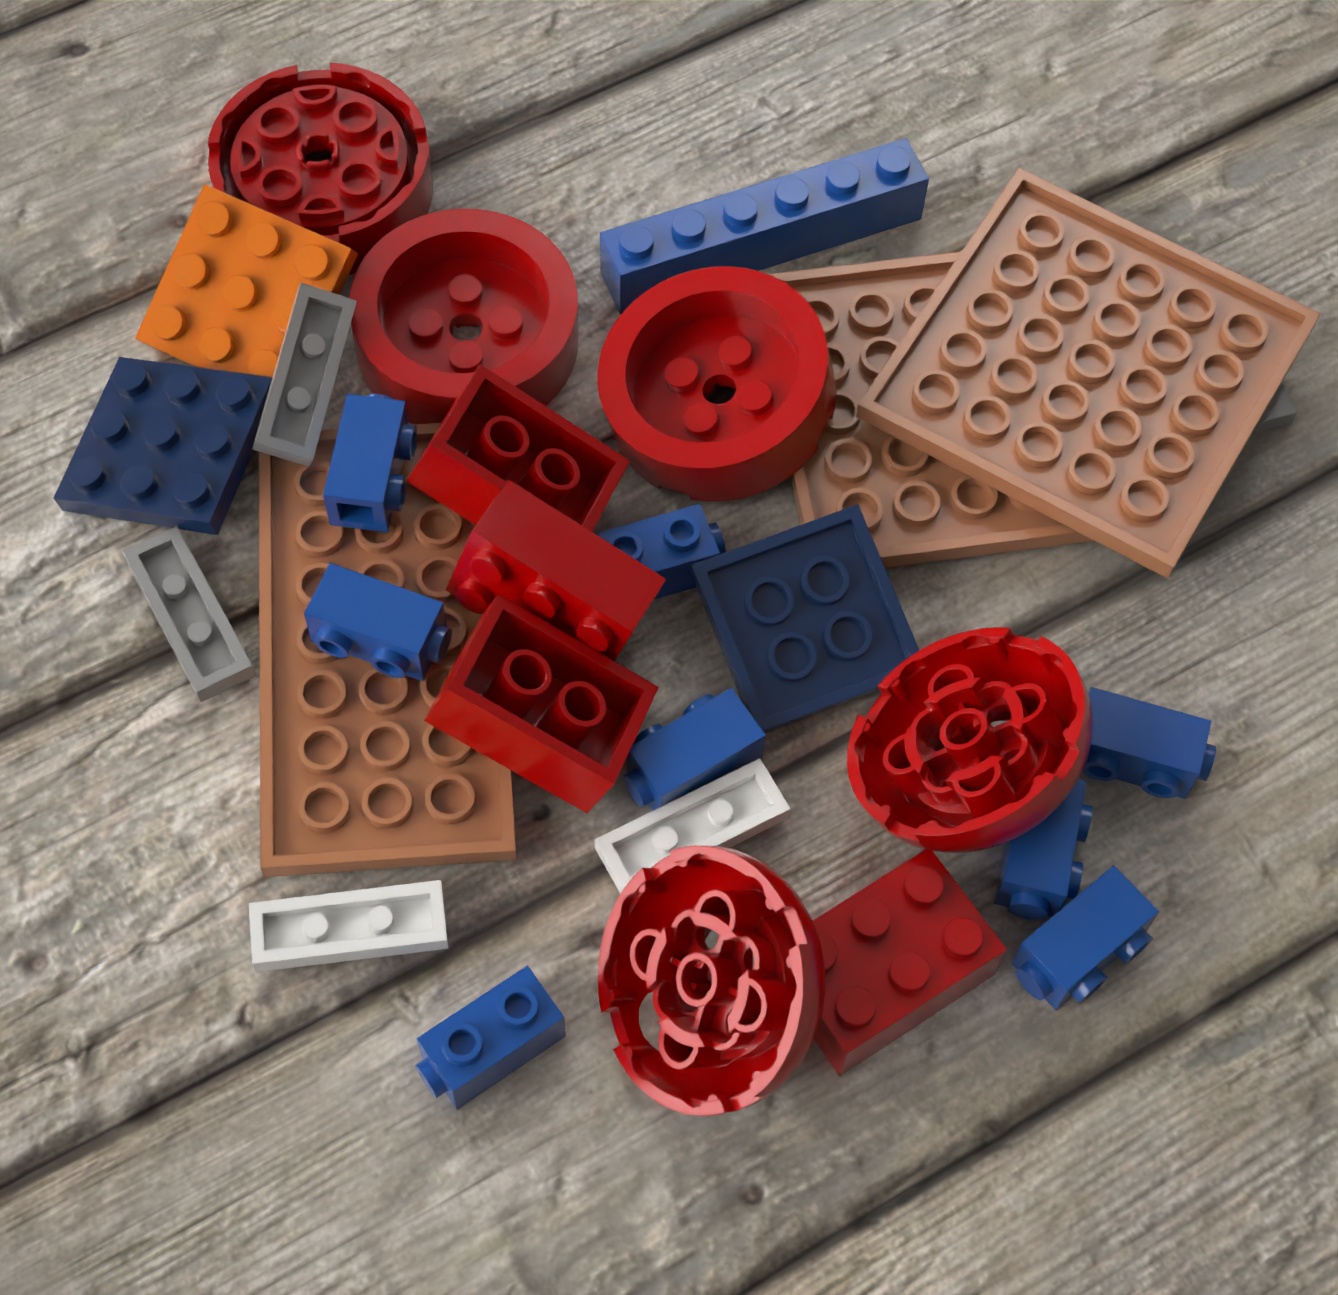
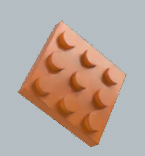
[135,184,358,377]

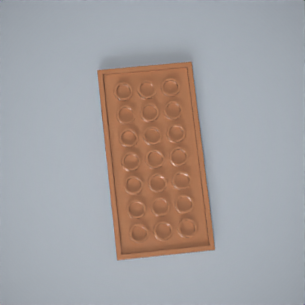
[259,423,517,877]

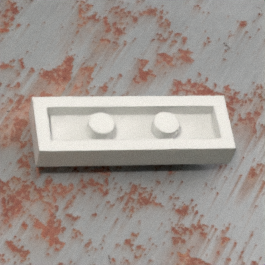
[595,758,791,894]
[249,880,449,972]

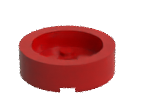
[208,63,433,275]
[349,209,579,424]
[597,266,836,502]

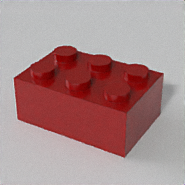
[406,364,630,532]
[445,480,666,661]
[424,593,659,813]
[812,849,1007,1076]

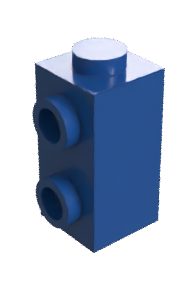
[323,394,417,532]
[595,504,726,600]
[304,563,452,681]
[1082,687,1216,799]
[623,688,766,810]
[994,779,1093,920]
[1012,865,1159,1010]
[415,965,566,1109]

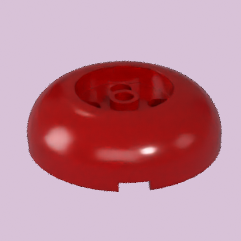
[847,627,1093,853]
[598,845,825,1116]

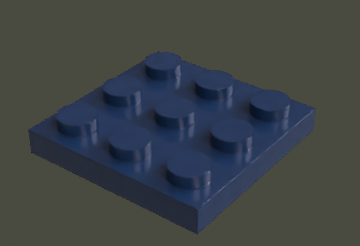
[53,357,272,535]
[689,504,919,734]

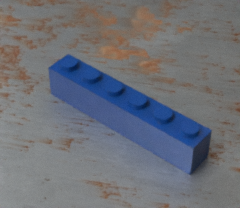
[600,138,929,315]

